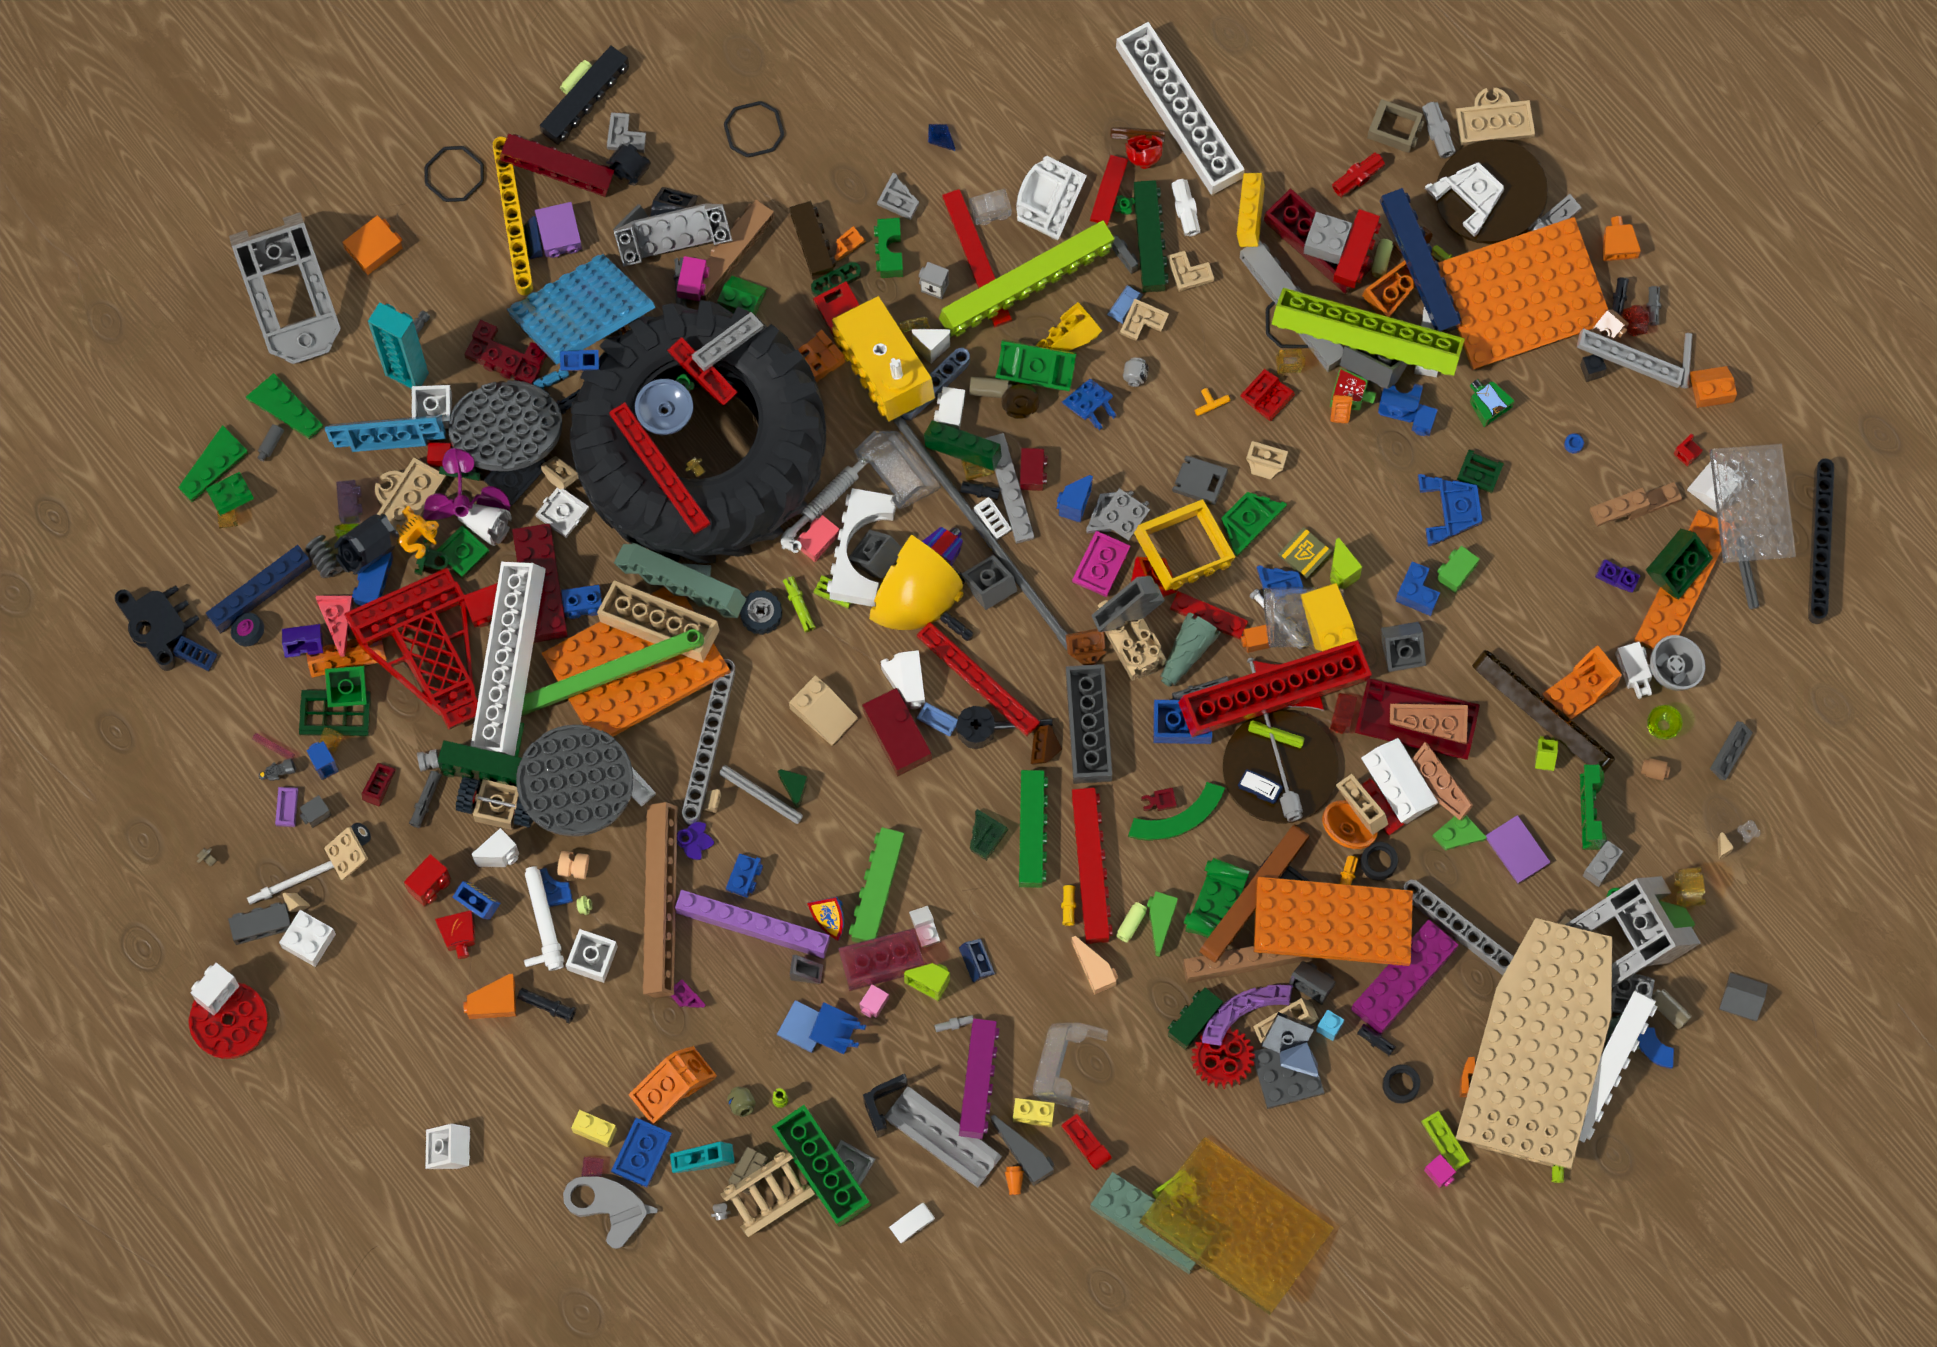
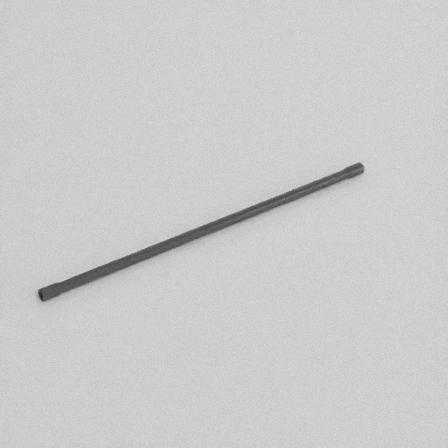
[857,375,1068,650]

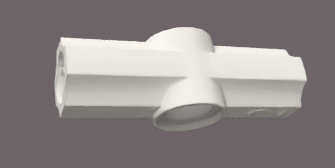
[1172,179,1200,237]

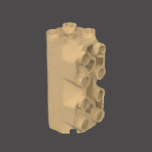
[1098,600,1166,681]

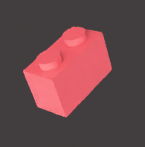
[797,515,840,562]

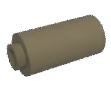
[969,376,1012,398]
[1652,989,1692,1030]

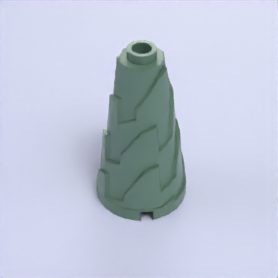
[1160,613,1221,687]

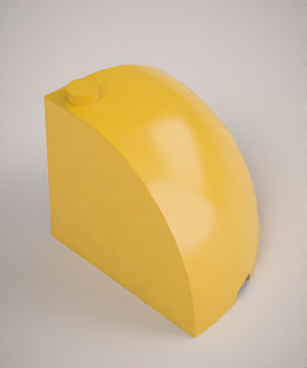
[869,535,964,630]

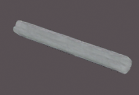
[720,765,803,824]

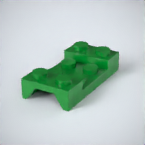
[995,339,1077,391]

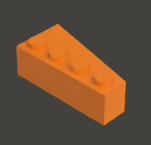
[1362,257,1434,318]

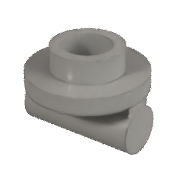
[711,1203,731,1220]

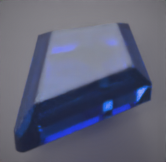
[928,124,955,151]

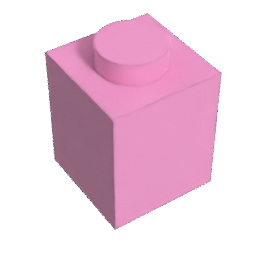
[860,985,889,1018]

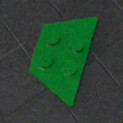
[1221,492,1287,557]

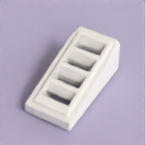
[974,497,1012,541]

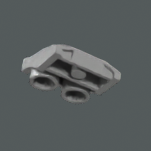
[1612,974,1655,1019]

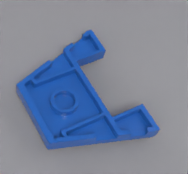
[1418,474,1482,546]

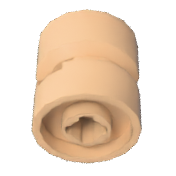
[558,850,589,879]

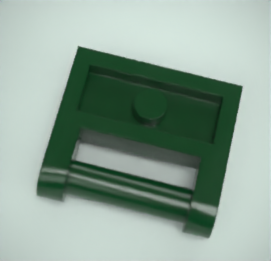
[1457,449,1504,493]

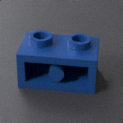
[561,585,602,619]

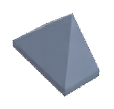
[1280,1042,1318,1077]

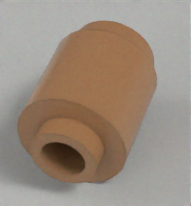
[1641,758,1670,781]

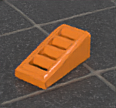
[1330,395,1353,423]

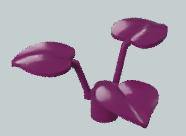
[423,448,510,520]

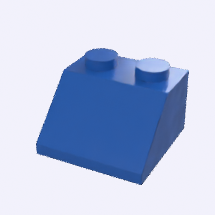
[1056,475,1093,523]

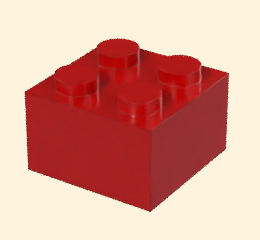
[404,854,451,907]

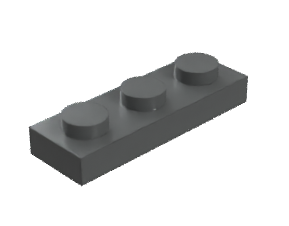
[1710,721,1753,780]

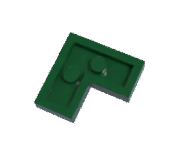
[439,466,484,481]

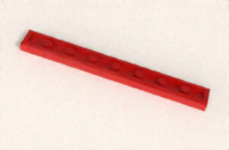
[942,189,1012,328]
[609,402,710,535]
[917,622,1040,737]

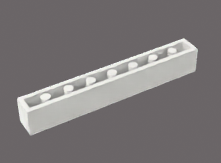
[1579,990,1658,1142]

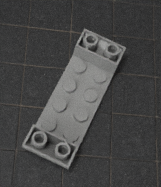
[614,204,732,266]

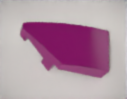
[670,979,706,1008]

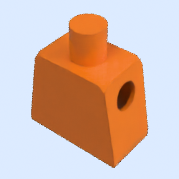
[1603,216,1640,261]

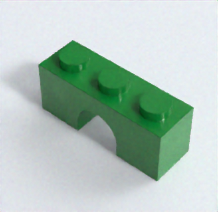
[874,218,903,278]

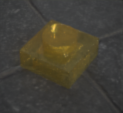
[319,727,344,753]

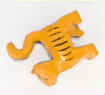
[396,506,439,559]

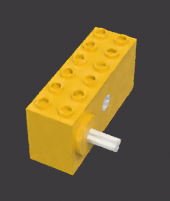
[831,296,935,422]

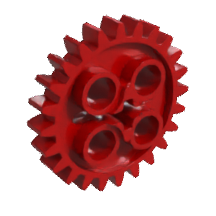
[1191,1026,1255,1089]

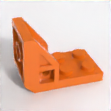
[1542,645,1622,720]
[628,1046,717,1125]

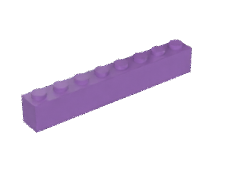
[675,890,830,959]

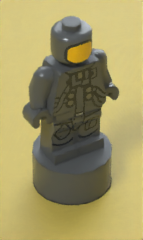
[258,758,296,781]

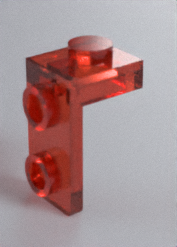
[1330,693,1357,734]

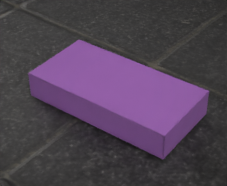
[275,787,299,827]

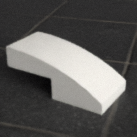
[889,1203,935,1243]

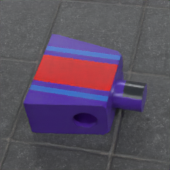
[922,527,963,567]

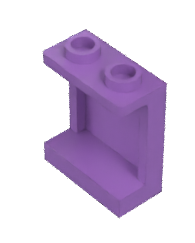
[535,202,582,258]

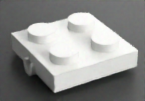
[536,488,589,538]

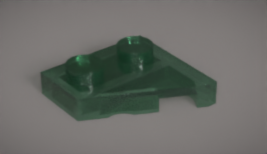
[970,809,1008,861]

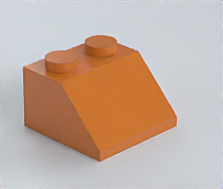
[1690,366,1737,408]

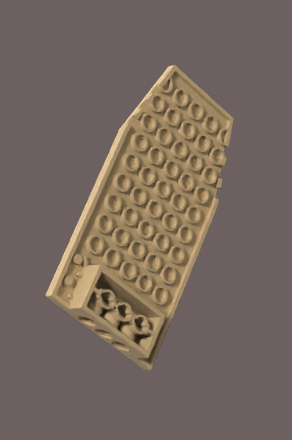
[1456,918,1612,1170]

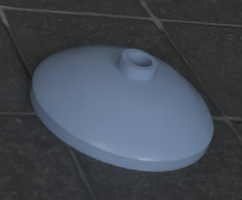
[635,379,693,435]

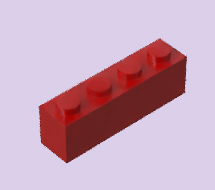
[1333,209,1382,289]

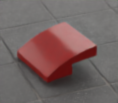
[1240,369,1295,421]

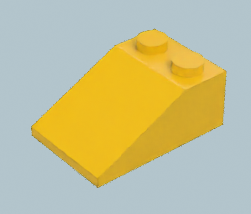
[1300,583,1358,651]

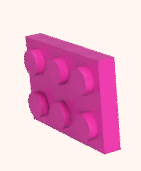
[1072,531,1131,597]

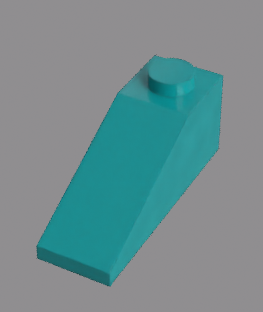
[670,1141,735,1173]

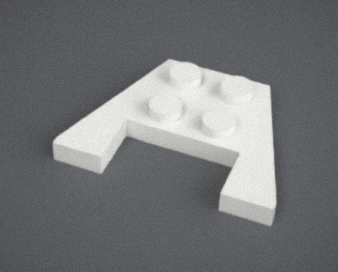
[1425,162,1504,237]

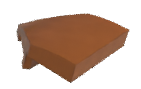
[1066,629,1106,665]

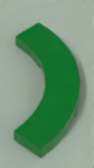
[1128,782,1225,841]

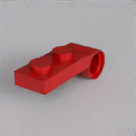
[1361,778,1404,835]
[1061,1114,1112,1170]

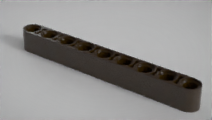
[1472,650,1615,773]

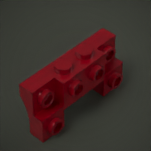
[464,319,547,385]

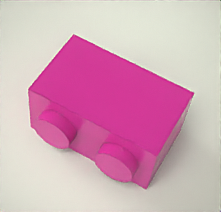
[676,256,710,301]

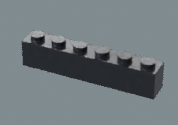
[540,45,629,145]

